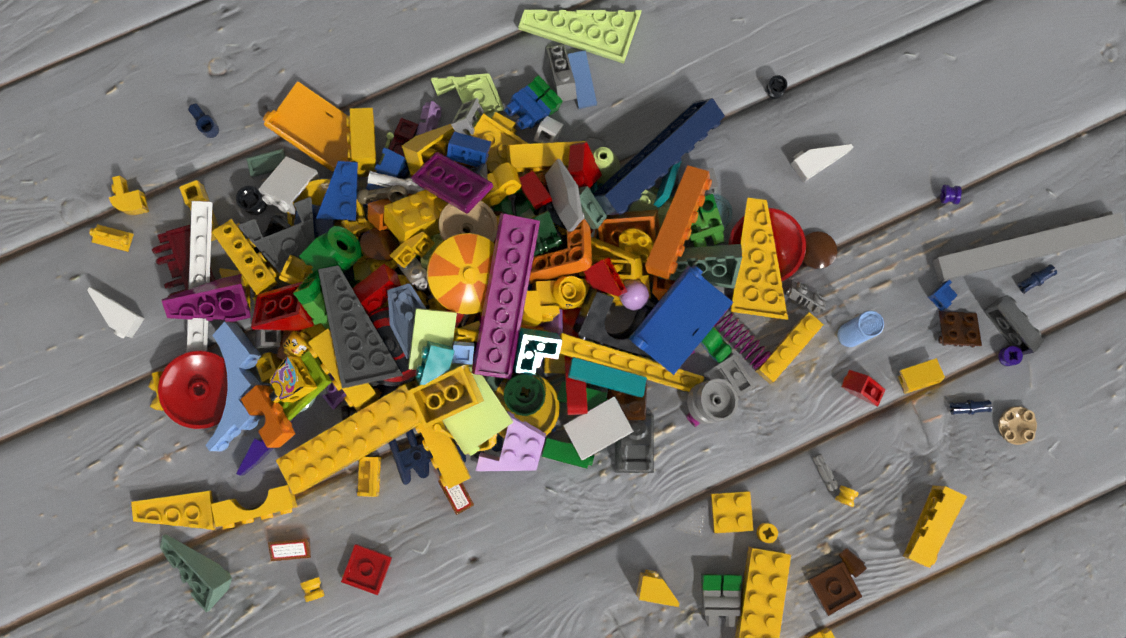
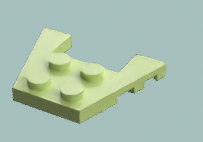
[431,73,504,135]

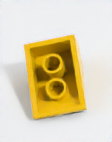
[402,124,456,177]

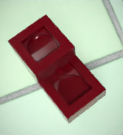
[389,118,419,159]

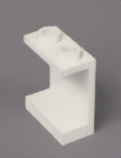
[259,156,320,215]

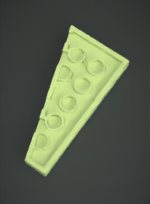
[518,10,642,64]

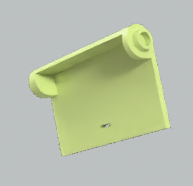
[415,347,513,456]

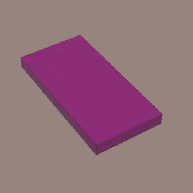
[411,152,494,214]

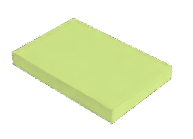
[408,308,457,372]

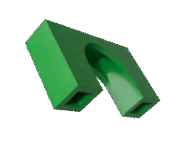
[542,381,607,469]

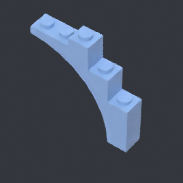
[205,321,263,451]

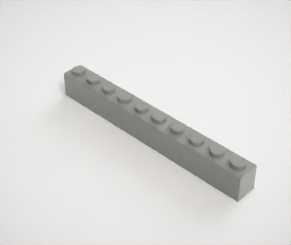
[932,211,1126,282]

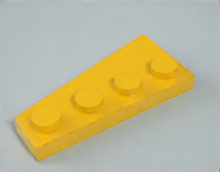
[131,491,216,530]

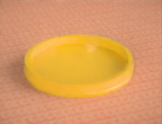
[494,373,559,439]

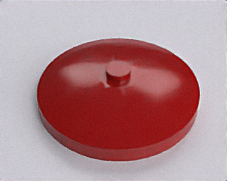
[728,208,806,281]
[158,351,228,429]

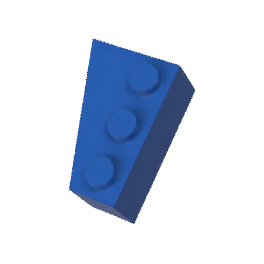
[362,147,410,208]

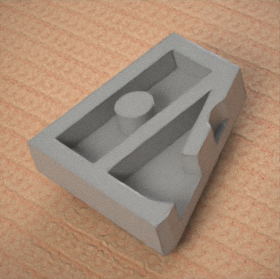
[703,354,756,397]

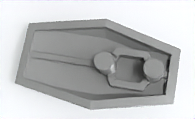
[545,159,584,232]

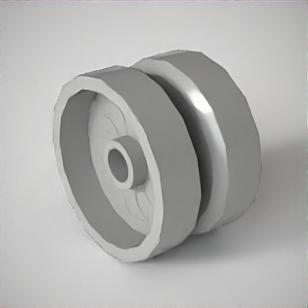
[687,379,738,424]

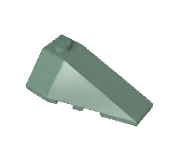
[160,534,232,613]

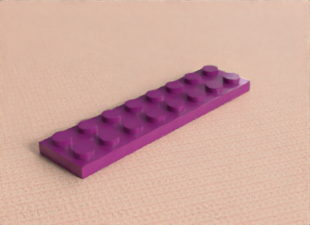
[471,213,540,379]

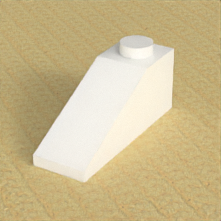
[790,144,853,183]
[87,287,145,339]

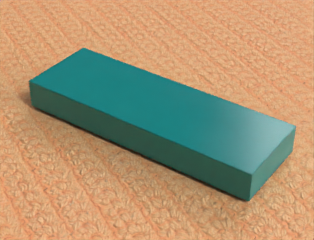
[653,161,682,208]

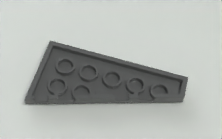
[318,266,403,389]

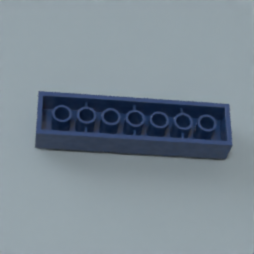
[593,98,725,215]

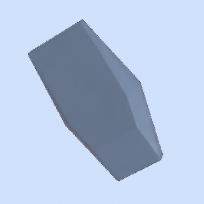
[387,283,426,359]

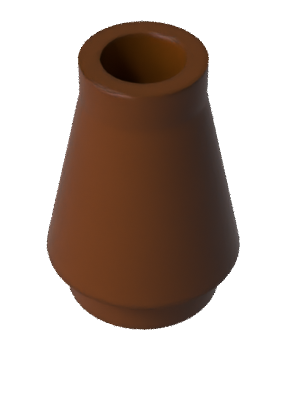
[839,548,867,578]

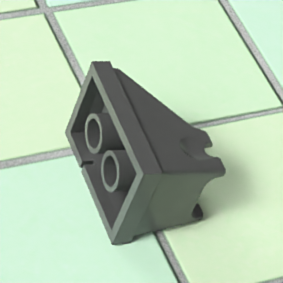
[615,415,654,473]

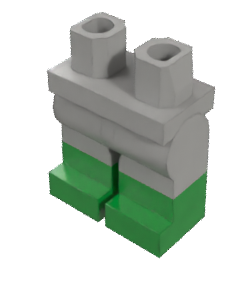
[701,574,742,627]

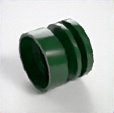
[504,372,546,416]

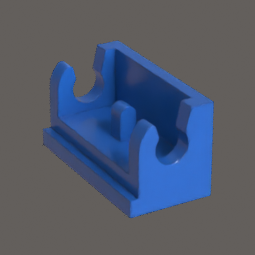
[447,132,491,167]

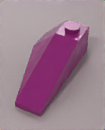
[162,274,251,322]

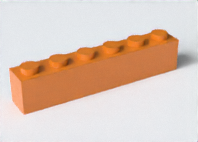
[645,165,712,280]

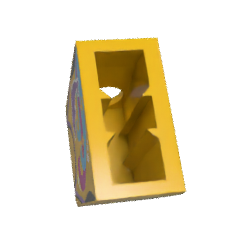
[269,356,317,403]

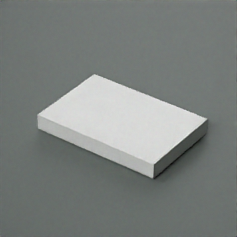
[563,397,634,460]

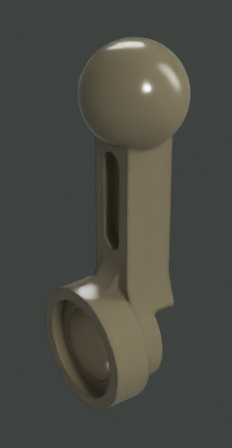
[357,185,408,204]

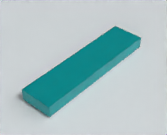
[568,357,647,398]

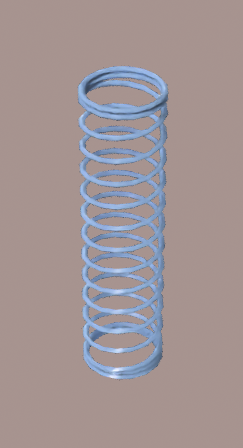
[837,310,884,347]

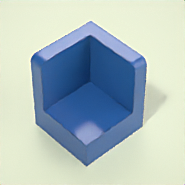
[928,279,957,311]

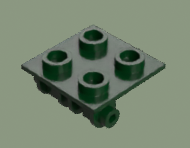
[530,211,562,256]

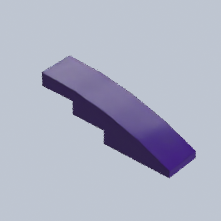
[236,415,297,476]

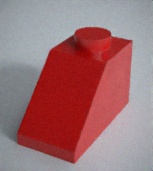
[568,142,602,188]
[584,258,628,296]
[841,370,886,407]

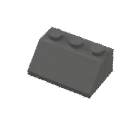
[983,295,1044,355]

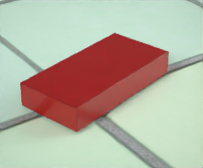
[519,171,552,210]

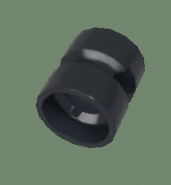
[236,186,267,215]

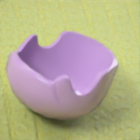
[619,279,649,311]

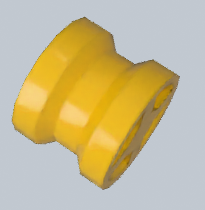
[835,485,859,507]
[756,523,778,543]

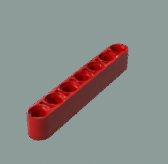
[562,307,588,415]

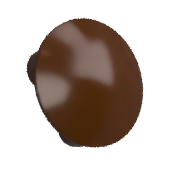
[360,228,400,261]
[803,231,837,269]

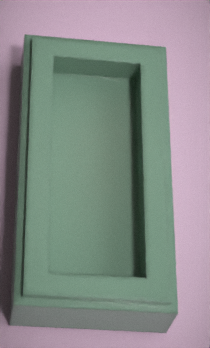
[246,149,286,177]

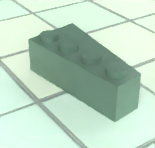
[658,244,742,289]

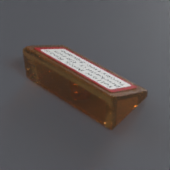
[438,480,474,515]
[268,538,311,561]

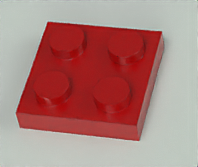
[341,544,393,595]

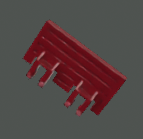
[152,224,215,297]

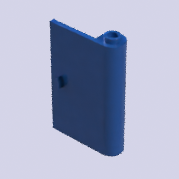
[628,265,733,375]

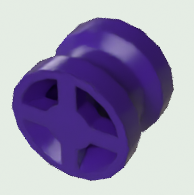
[940,184,962,205]
[998,346,1023,366]

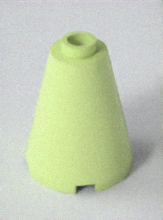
[591,147,620,185]

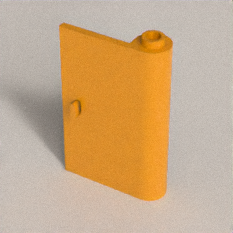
[263,81,352,173]

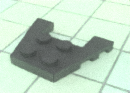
[238,197,315,273]

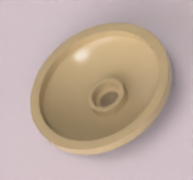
[439,201,498,243]

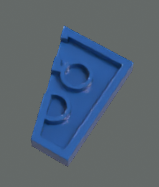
[316,161,358,221]

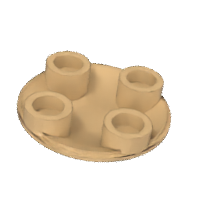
[998,406,1037,445]

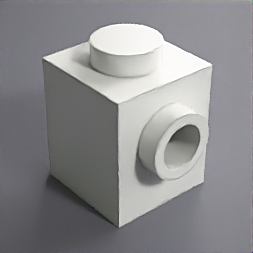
[534,116,564,143]

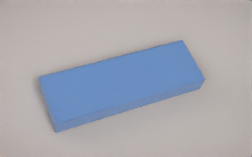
[567,50,597,109]

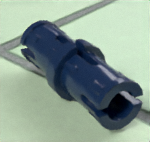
[1017,264,1057,294]
[949,400,992,415]

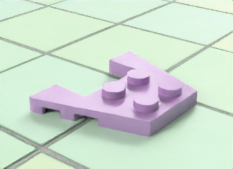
[476,411,546,471]

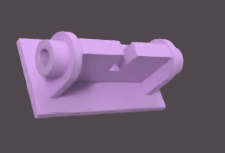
[416,101,442,135]

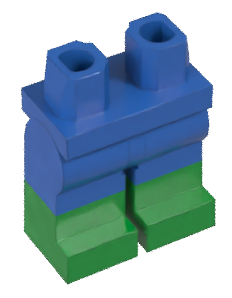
[504,75,563,130]

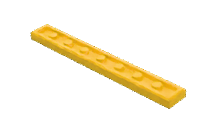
[559,333,704,392]

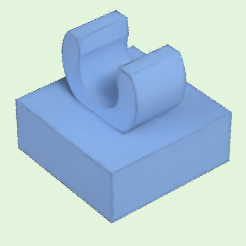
[452,341,474,365]

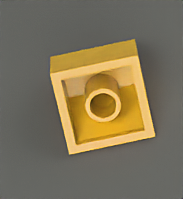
[636,569,680,607]

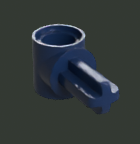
[188,103,219,138]

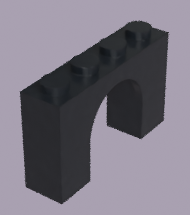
[572,286,653,357]

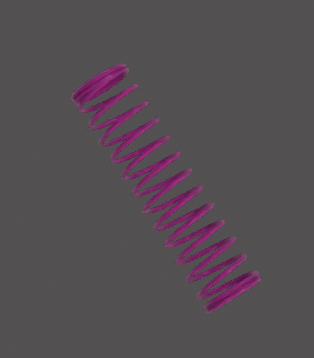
[714,311,772,370]

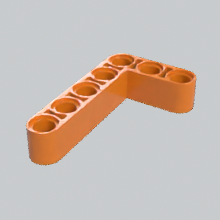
[528,218,592,285]

